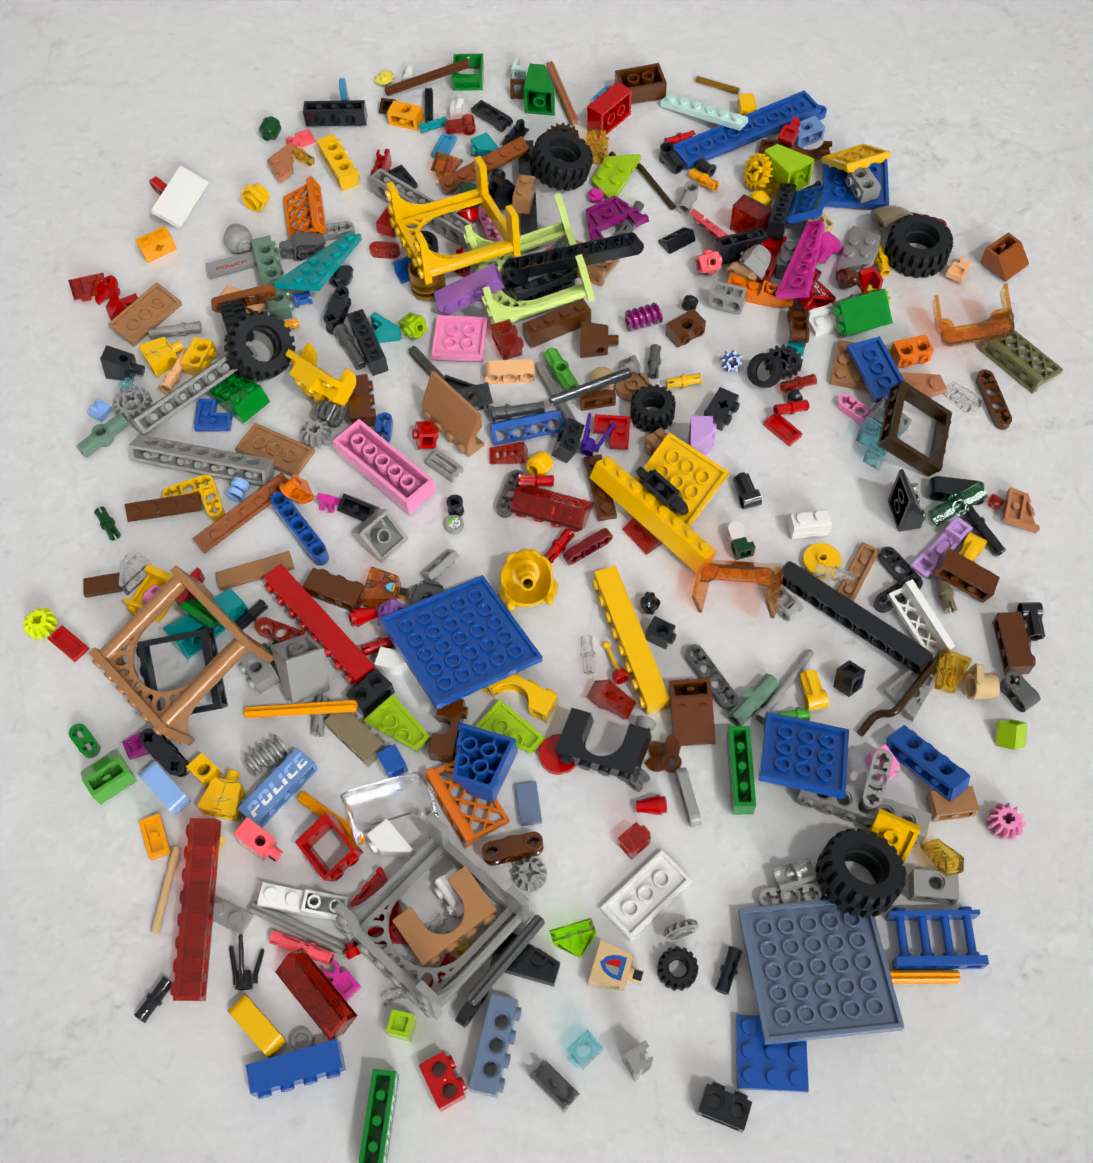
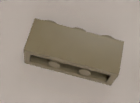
[324,712,385,767]

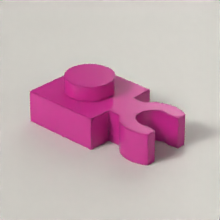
[323,960,362,1003]

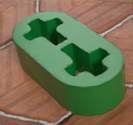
[69,724,101,758]

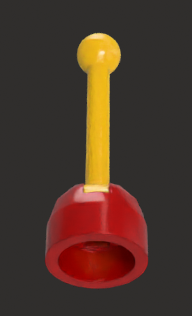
[602,641,629,685]

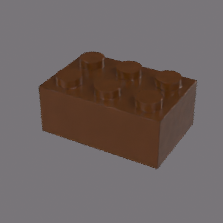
[615,63,667,104]

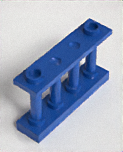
[885,906,989,970]

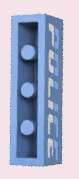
[237,747,318,828]

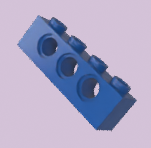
[886,725,971,802]

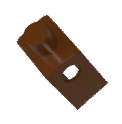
[580,321,619,358]

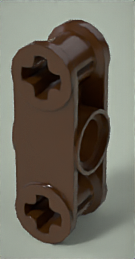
[787,307,810,343]
[482,831,544,866]

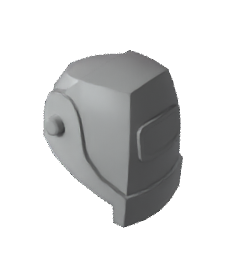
[739,244,771,280]

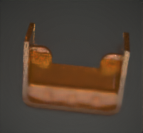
[932,283,1015,347]
[692,560,784,618]

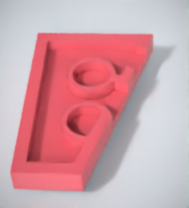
[690,208,728,238]

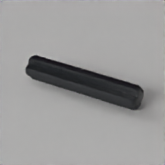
[425,88,433,123]

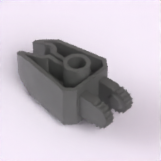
[279,232,326,262]

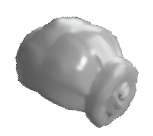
[223,224,253,254]

